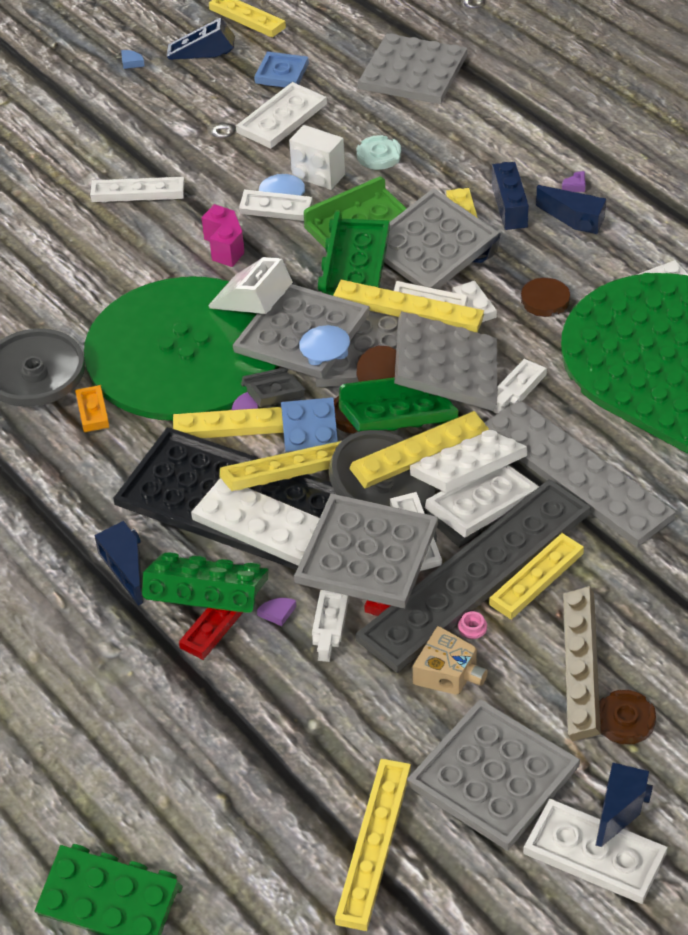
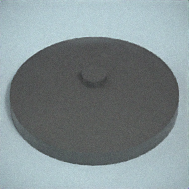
[0,328,85,407]
[329,430,436,511]

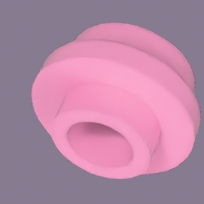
[458,611,487,639]

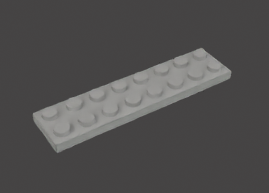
[484,401,676,548]

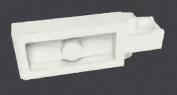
[493,359,547,413]
[312,590,349,662]

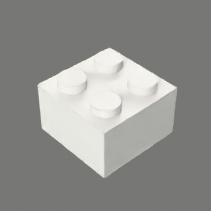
[289,125,345,190]

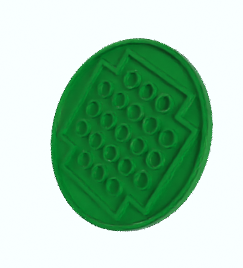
[84,276,280,421]

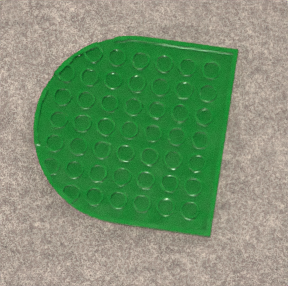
[561,273,688,454]

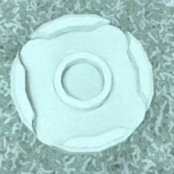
[356,135,401,170]

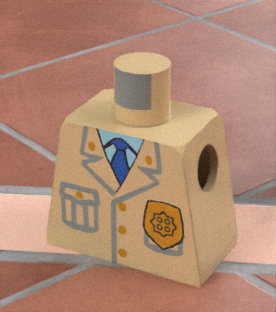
[413,626,488,695]

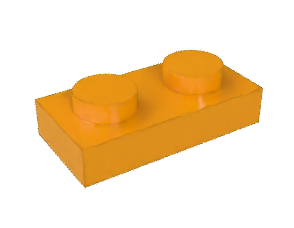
[75,385,110,432]

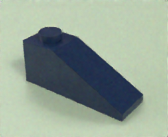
[167,17,235,60]
[536,185,606,234]
[94,521,143,606]
[595,762,653,847]

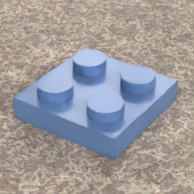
[255,51,309,87]
[281,398,338,453]

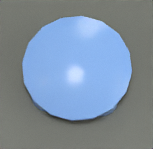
[259,174,305,196]
[299,325,350,365]

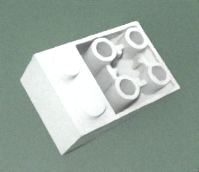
[208,257,293,314]

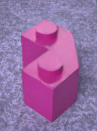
[202,204,244,267]

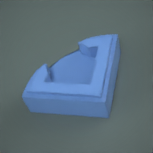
[121,50,145,69]

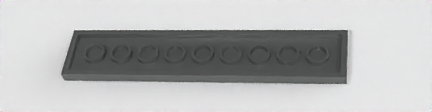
[356,479,591,673]

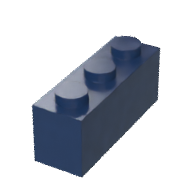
[492,162,529,230]

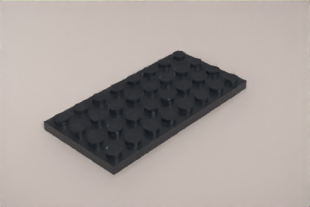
[113,427,336,570]

